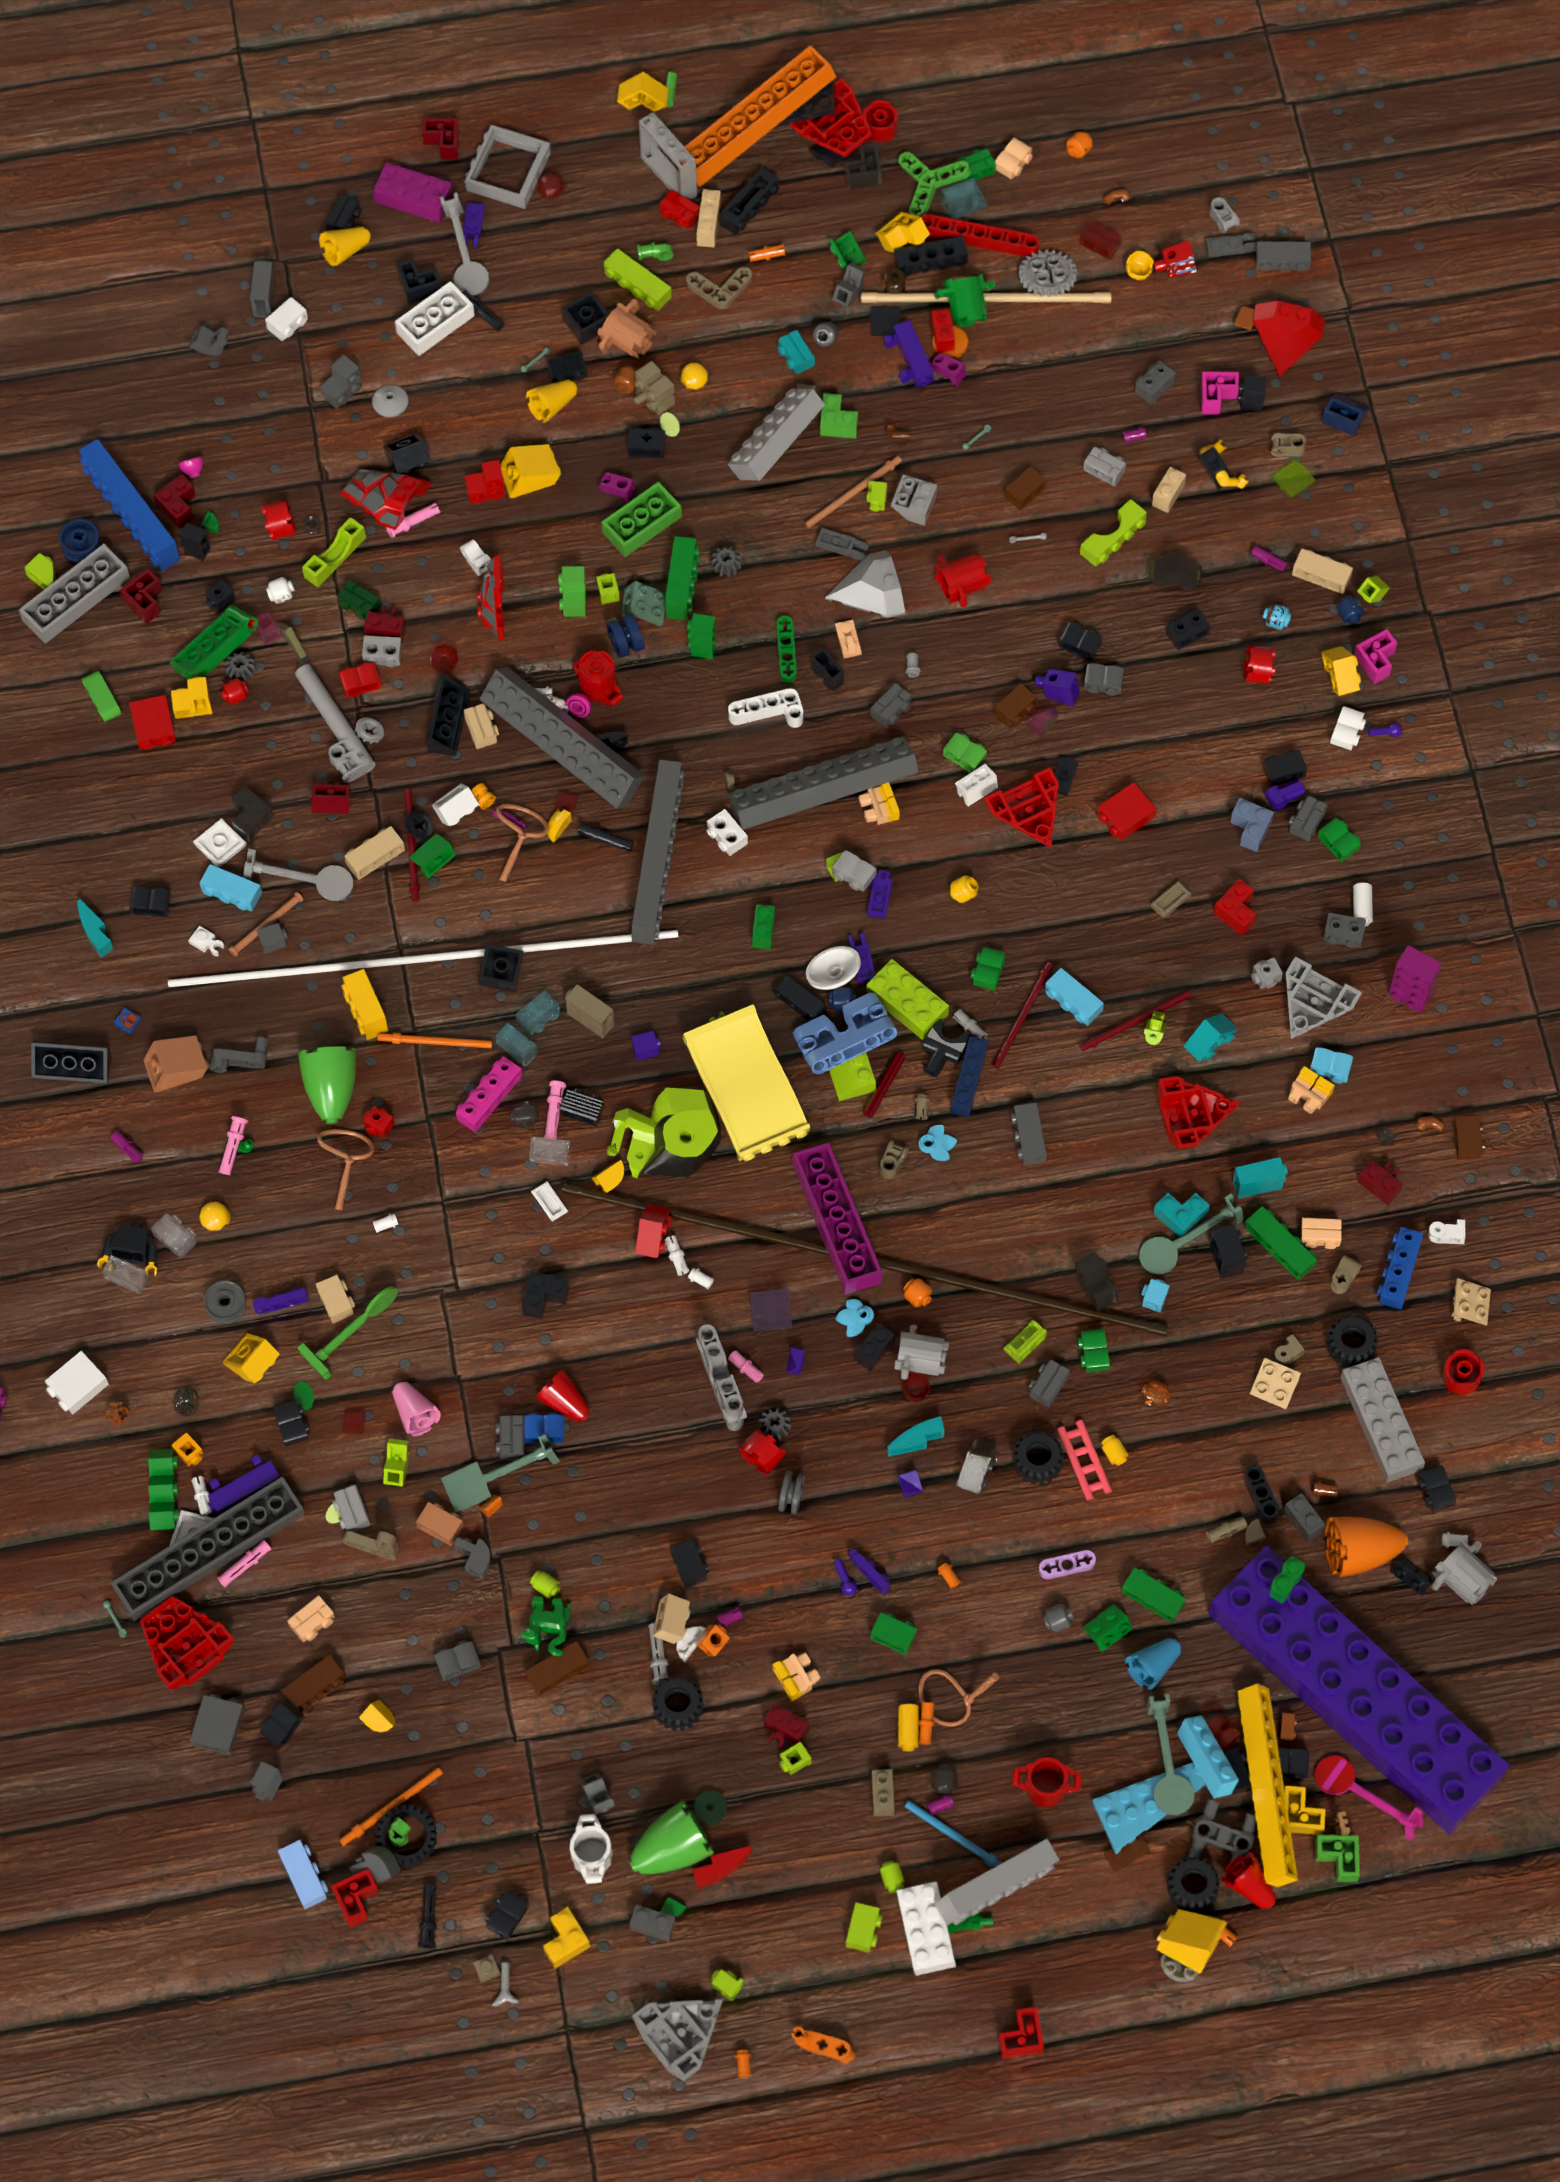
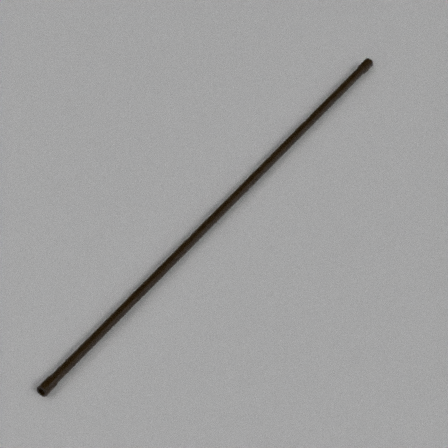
[562,1182,1168,1337]

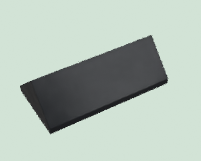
[426,674,471,756]
[31,1041,112,1084]

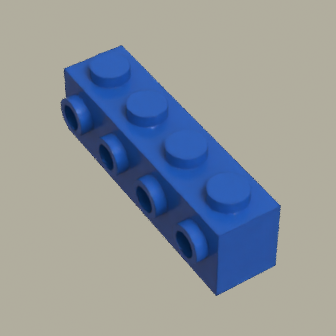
[1377,1227,1424,1310]

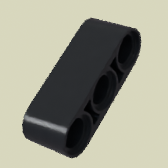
[772,976,827,1021]
[1244,1465,1279,1523]

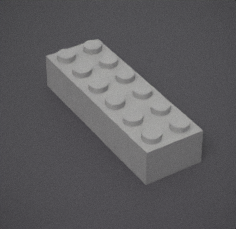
[728,389,825,481]
[19,544,130,644]
[1340,1357,1425,1483]
[935,1839,1059,1925]

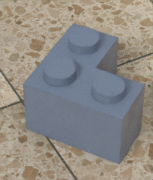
[1230,798,1274,852]

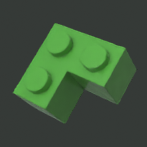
[820,393,858,439]
[559,566,586,617]
[1315,1835,1360,1882]

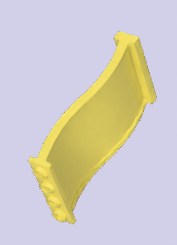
[683,1004,810,1161]

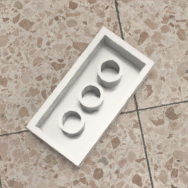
[395,281,474,356]
[897,1882,956,1976]

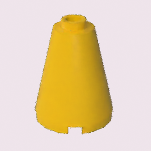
[319,227,371,266]
[526,380,577,423]

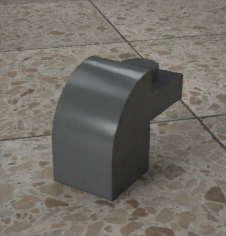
[832,263,866,308]
[189,326,228,356]
[454,1537,491,1580]
[580,1773,615,1815]
[349,1846,401,1883]

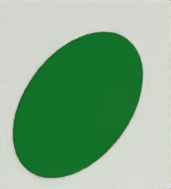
[293,1381,314,1410]

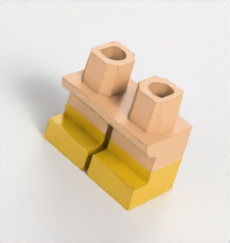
[859,782,899,825]
[1288,1066,1335,1114]
[773,1653,820,1702]

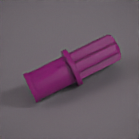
[1251,545,1287,571]
[110,1131,143,1163]

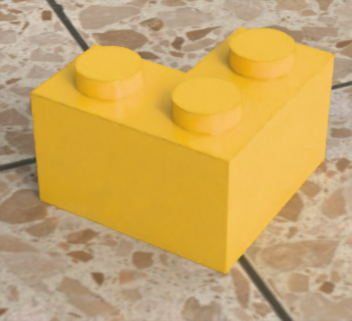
[617,72,669,112]
[876,212,930,253]
[1321,646,1361,696]
[171,677,212,719]
[1284,1786,1325,1835]
[543,1907,590,1969]

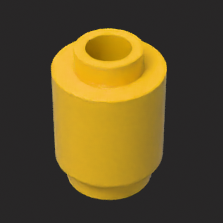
[1101,1435,1129,1466]

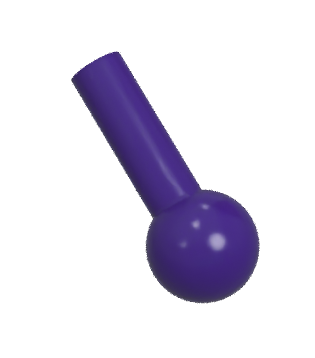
[1368,722,1402,737]
[834,1559,857,1596]

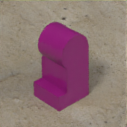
[930,353,966,386]
[598,473,636,502]

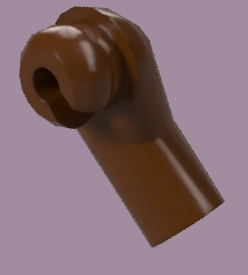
[885,422,909,440]

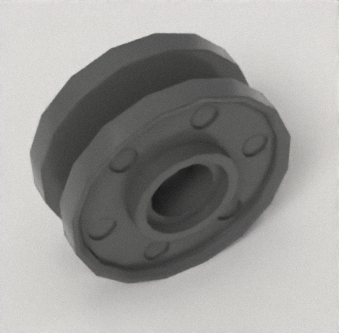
[204,1280,246,1325]
[779,1470,805,1514]

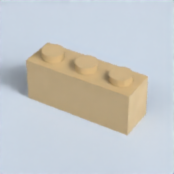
[697,189,721,248]
[1292,549,1353,594]
[344,826,405,880]

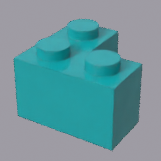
[1183,1013,1238,1062]
[1153,1193,1210,1238]

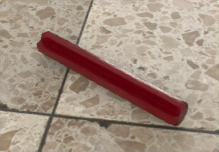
[863,1052,905,1118]

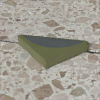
[274,622,306,659]

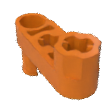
[791,2027,855,2064]

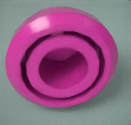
[178,456,203,478]
[566,693,591,718]

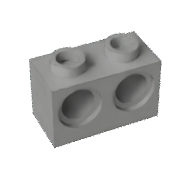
[362,636,402,667]

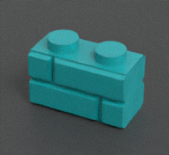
[777,330,815,374]

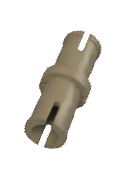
[1206,1516,1247,1543]

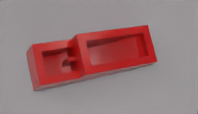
[693,1846,752,1890]

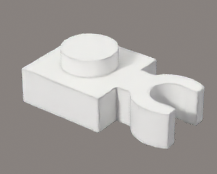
[189,926,224,956]

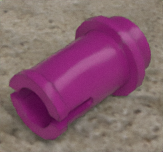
[1123,427,1146,443]
[716,1607,743,1628]
[927,1794,954,1815]

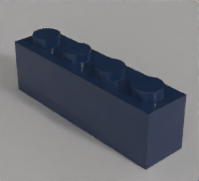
[951,1036,988,1118]

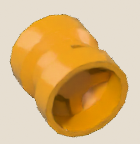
[471,783,496,810]

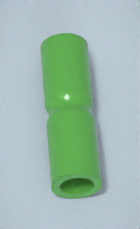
[665,72,677,107]

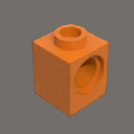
[695,1624,730,1656]

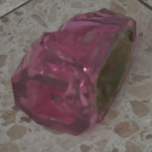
[1027,708,1059,737]

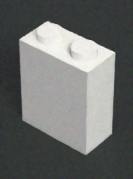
[45,1351,109,1415]

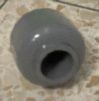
[813,322,838,347]
[1043,1603,1074,1633]

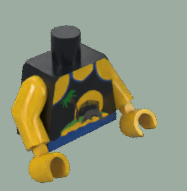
[1199,440,1249,490]

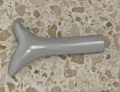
[492,1962,519,2006]

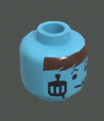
[1263,604,1291,630]

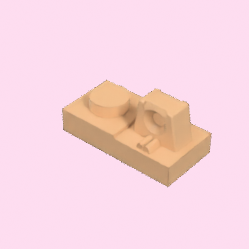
[835,620,861,659]

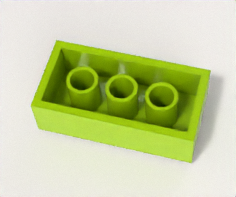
[866,959,949,1040]

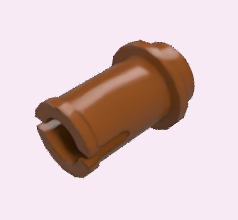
[1312,1481,1338,1498]

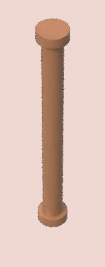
[228,892,304,957]

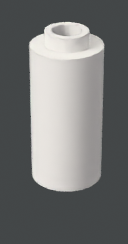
[1353,883,1373,927]

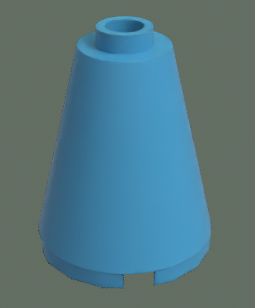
[1125,1638,1181,1690]

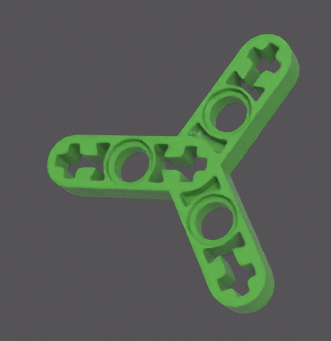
[898,152,971,217]

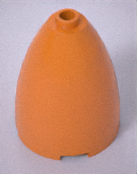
[1324,1517,1408,1578]

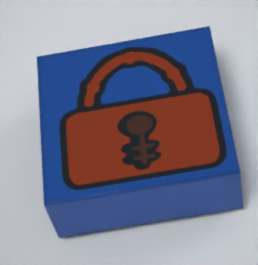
[114,1008,141,1034]

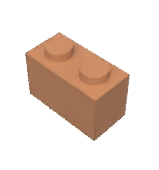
[416,1502,464,1547]

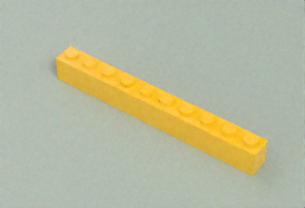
[1238,1684,1298,1887]

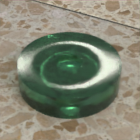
[694,1791,727,1825]

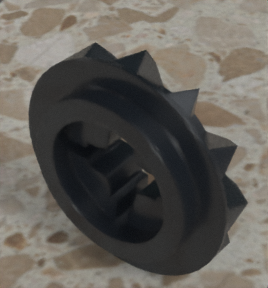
[404,812,433,840]

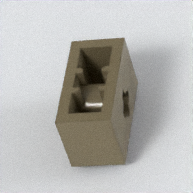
[872,1769,894,1816]

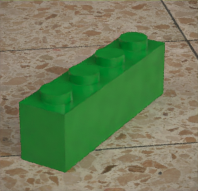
[1244,1206,1317,1281]

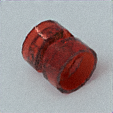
[1208,1713,1242,1751]

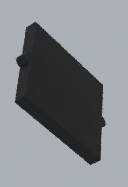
[871,306,900,337]

